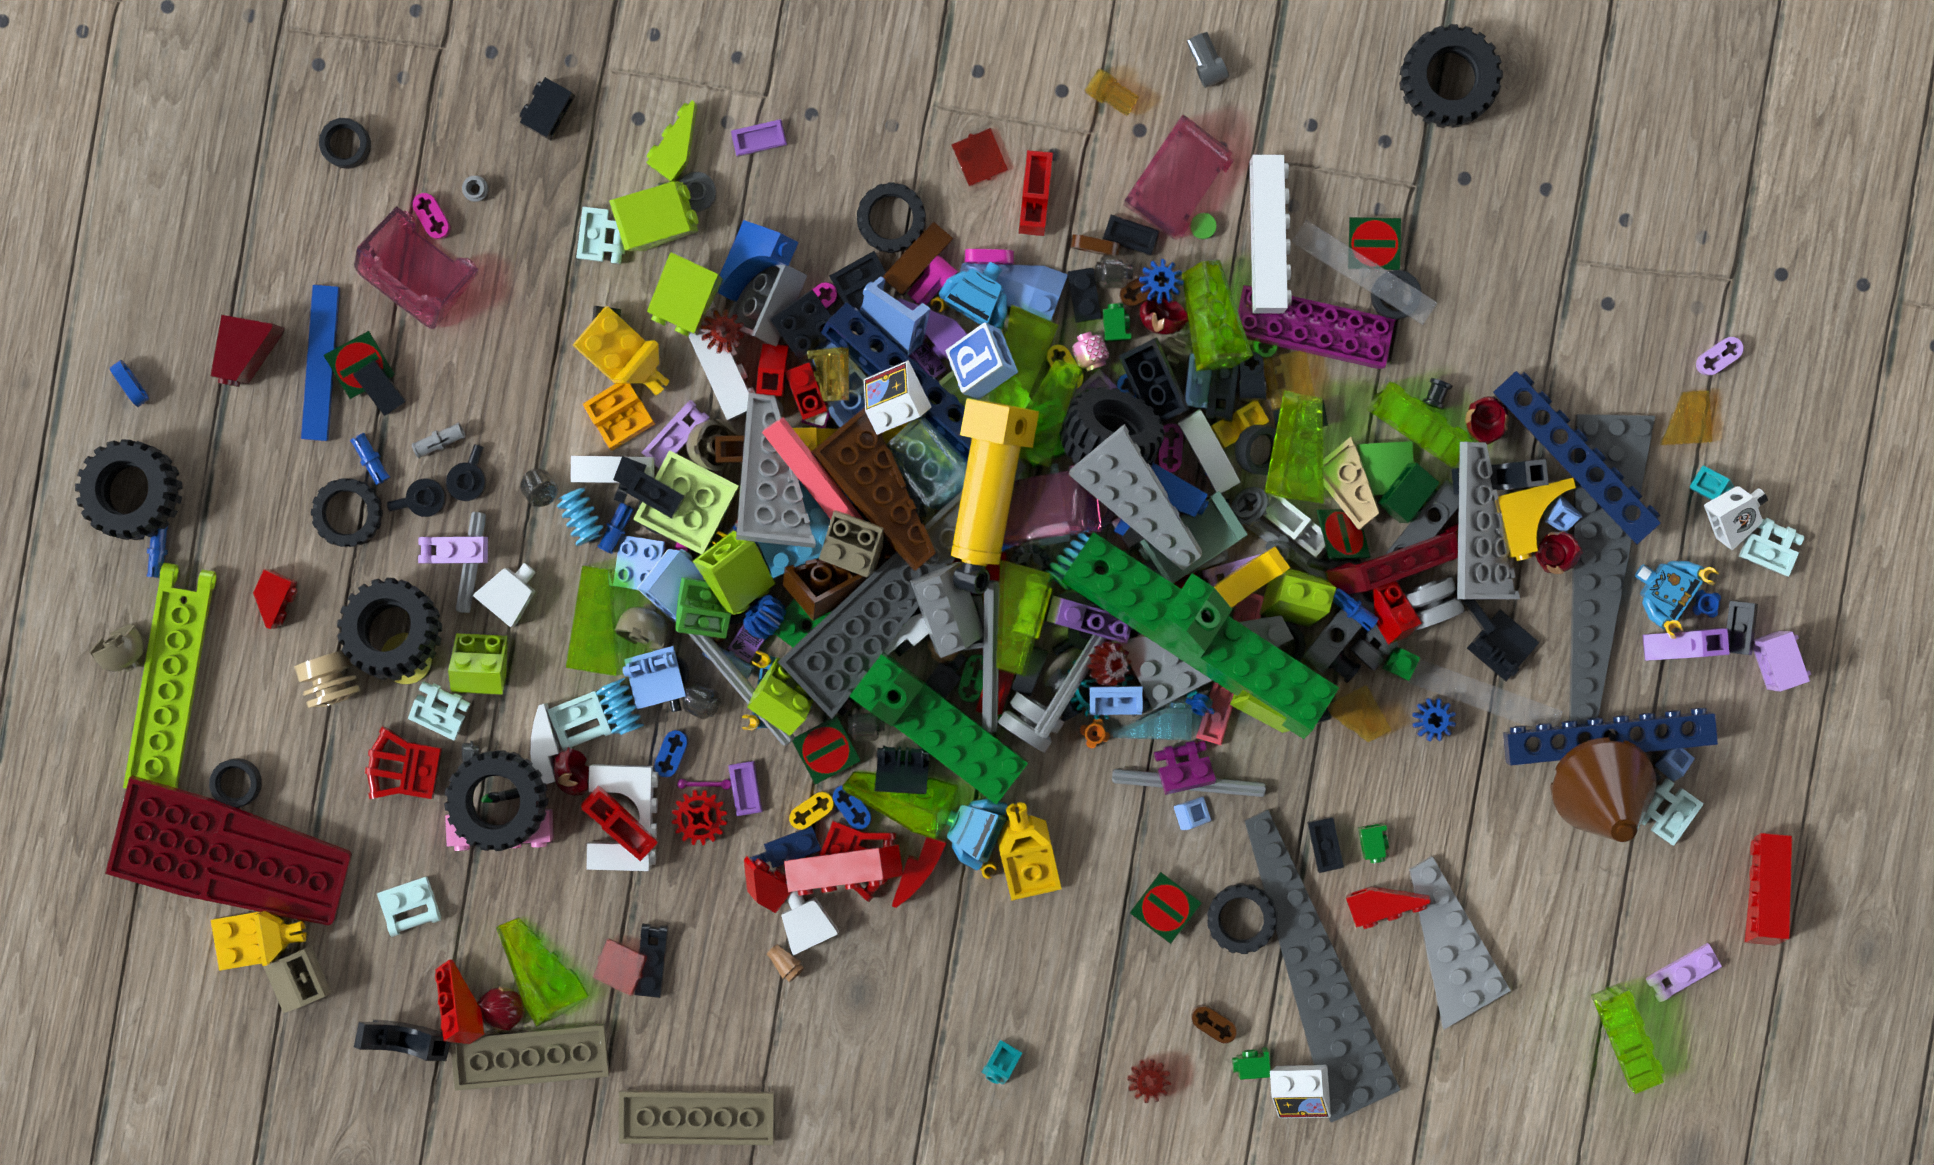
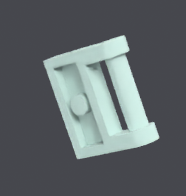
[547,691,612,751]
[377,876,441,937]

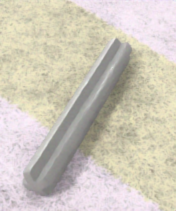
[456,512,486,613]

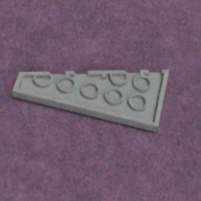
[736,393,816,548]
[1069,424,1202,570]
[1457,442,1520,599]
[1119,616,1293,710]
[1409,856,1511,1029]

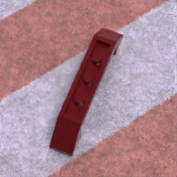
[1325,523,1459,594]

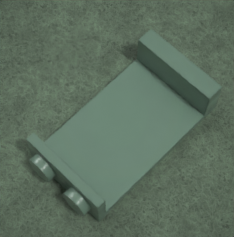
[1138,491,1248,583]

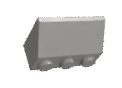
[724,265,807,346]
[910,562,984,658]

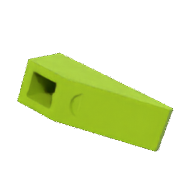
[646,100,697,182]

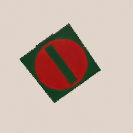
[1348,217,1401,270]
[323,331,395,399]
[1316,509,1371,561]
[792,715,861,785]
[1129,872,1202,944]

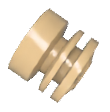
[294,650,361,708]

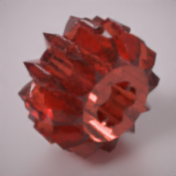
[700,309,745,354]
[1086,641,1132,686]
[1127,1058,1171,1103]

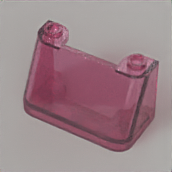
[1123,114,1234,240]
[354,206,479,329]
[1003,465,1102,546]

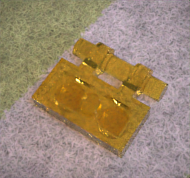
[1263,351,1316,409]

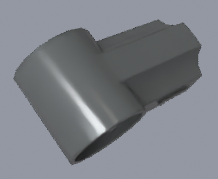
[1187,32,1229,88]

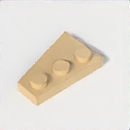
[1311,437,1381,530]

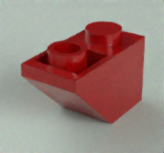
[756,344,789,398]
[785,363,827,420]
[253,569,298,629]
[1373,581,1422,645]
[744,856,791,913]

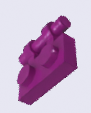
[1154,740,1216,795]

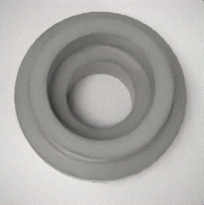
[462,176,488,202]

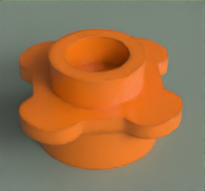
[1080,719,1110,748]

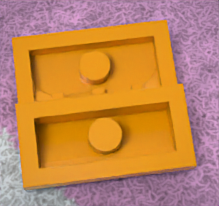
[583,383,655,451]

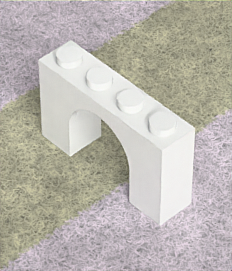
[587,764,658,871]

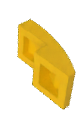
[1210,401,1270,449]

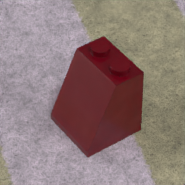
[210,314,285,387]

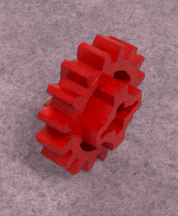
[671,789,728,845]

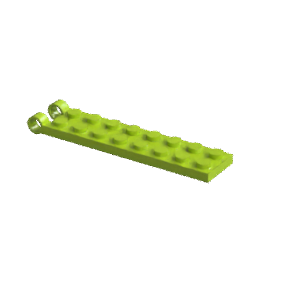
[123,562,217,789]

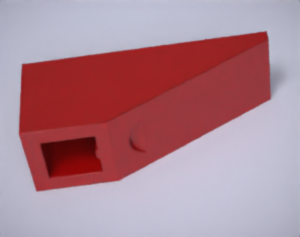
[1346,886,1431,929]
[435,959,484,1044]

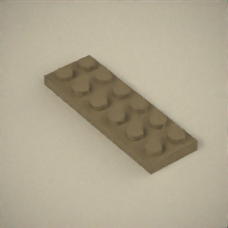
[450,1024,610,1091]
[619,1090,774,1145]

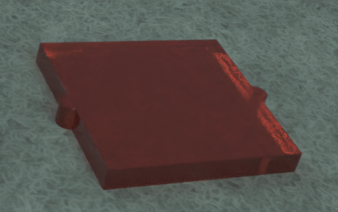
[951,128,1008,187]
[593,938,647,996]

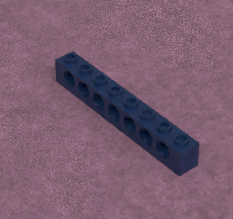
[821,302,972,462]
[1493,371,1661,545]
[1503,708,1718,766]

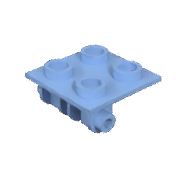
[613,535,666,590]
[623,646,686,709]

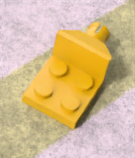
[573,306,670,395]
[998,802,1062,901]
[211,911,306,971]

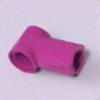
[907,255,958,305]

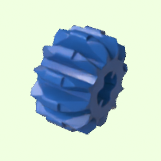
[1139,259,1184,304]
[743,595,786,640]
[1412,698,1456,741]

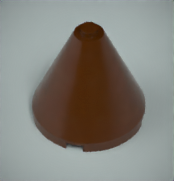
[1550,738,1656,842]

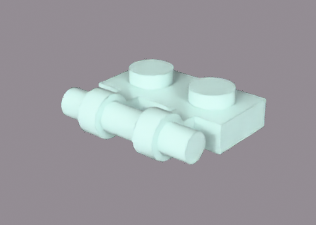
[576,207,625,264]
[1739,518,1804,577]
[408,681,471,741]
[1641,778,1704,846]

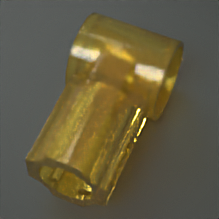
[1084,68,1139,116]

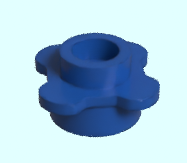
[1692,590,1721,618]
[1185,693,1215,716]

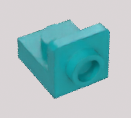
[1690,465,1734,500]
[981,1040,1022,1085]

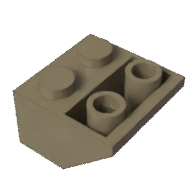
[819,510,884,577]
[263,946,331,1013]

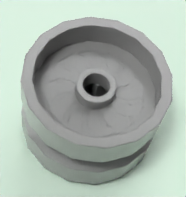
[1404,577,1465,630]
[998,691,1065,753]

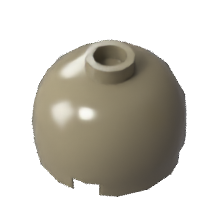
[686,419,737,471]
[615,604,668,650]
[90,624,144,672]

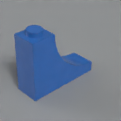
[717,220,799,302]
[1114,463,1209,537]

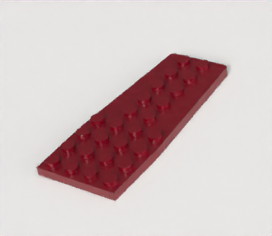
[105,775,352,925]

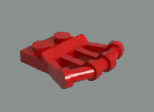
[365,726,442,799]
[819,820,896,902]

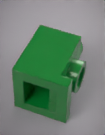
[1102,303,1131,342]
[1382,647,1420,681]
[1358,823,1389,863]
[1232,1047,1270,1080]

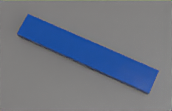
[301,285,340,441]

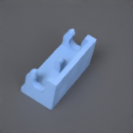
[1184,353,1214,409]
[1089,686,1143,715]

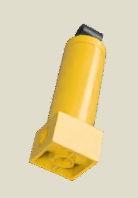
[951,399,1039,594]

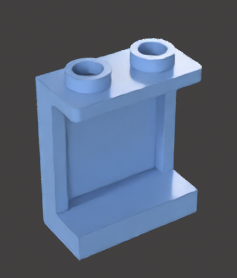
[860,276,931,356]

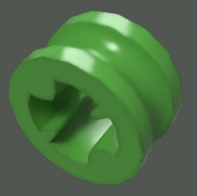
[1253,341,1277,358]

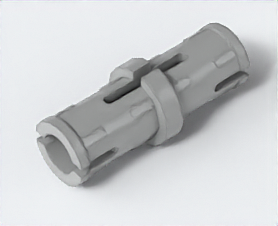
[412,422,466,458]

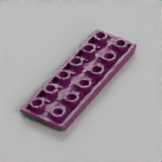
[1233,285,1395,369]

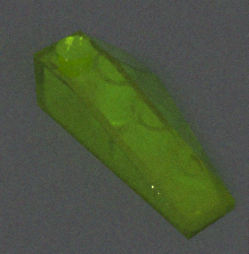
[842,771,958,839]
[496,917,589,1027]

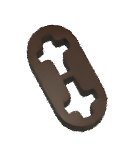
[1070,234,1121,257]
[1119,275,1166,307]
[1191,1005,1237,1043]

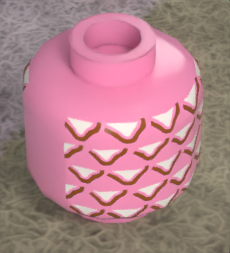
[1072,331,1109,372]

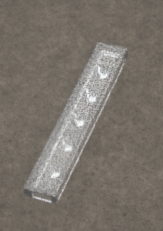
[1292,220,1438,325]
[1407,660,1563,729]

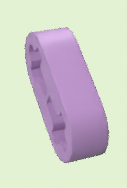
[1696,337,1743,376]

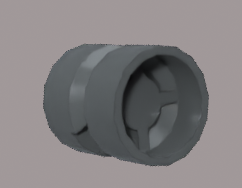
[1349,624,1399,671]

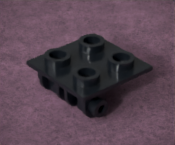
[770,289,832,359]
[1467,609,1540,682]
[874,745,930,794]

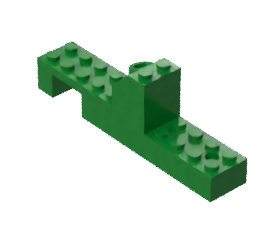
[1062,532,1339,739]
[774,599,1028,805]

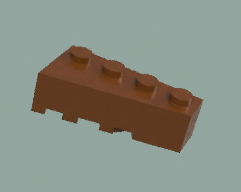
[783,544,896,621]

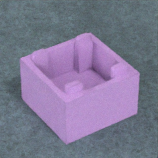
[1753,631,1811,692]

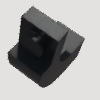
[1451,459,1549,495]
[354,1020,450,1061]

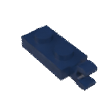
[750,826,821,868]

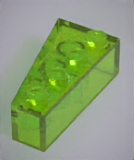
[1182,260,1253,371]
[993,304,1059,408]
[1019,359,1083,467]
[1366,381,1472,468]
[1264,390,1324,504]
[996,560,1053,677]
[566,565,621,676]
[1591,983,1664,1094]

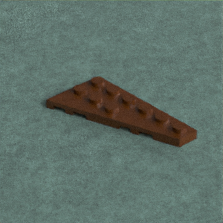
[811,407,936,571]

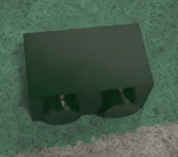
[1377,463,1440,523]

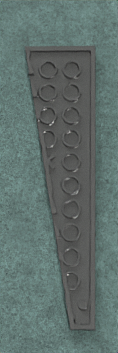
[1569,414,1655,724]
[778,459,1026,719]
[1244,809,1401,1123]

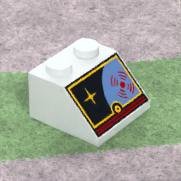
[864,360,931,434]
[1270,1065,1331,1118]

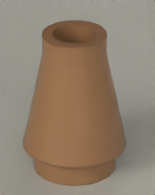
[766,944,804,983]

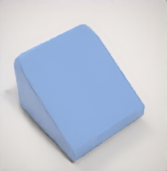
[1543,495,1582,532]
[1655,748,1695,781]
[1174,797,1211,830]

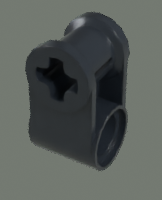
[1239,352,1266,402]

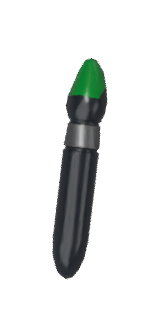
[481,788,520,804]

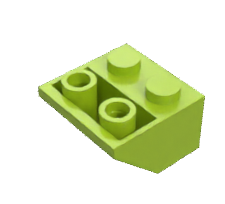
[448,633,508,694]
[747,657,814,736]

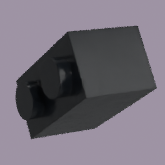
[519,77,575,141]

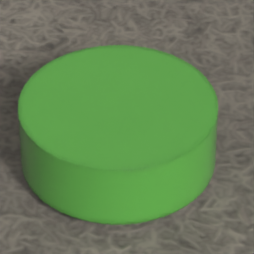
[1190,213,1216,240]

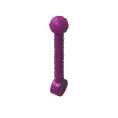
[677,779,731,790]

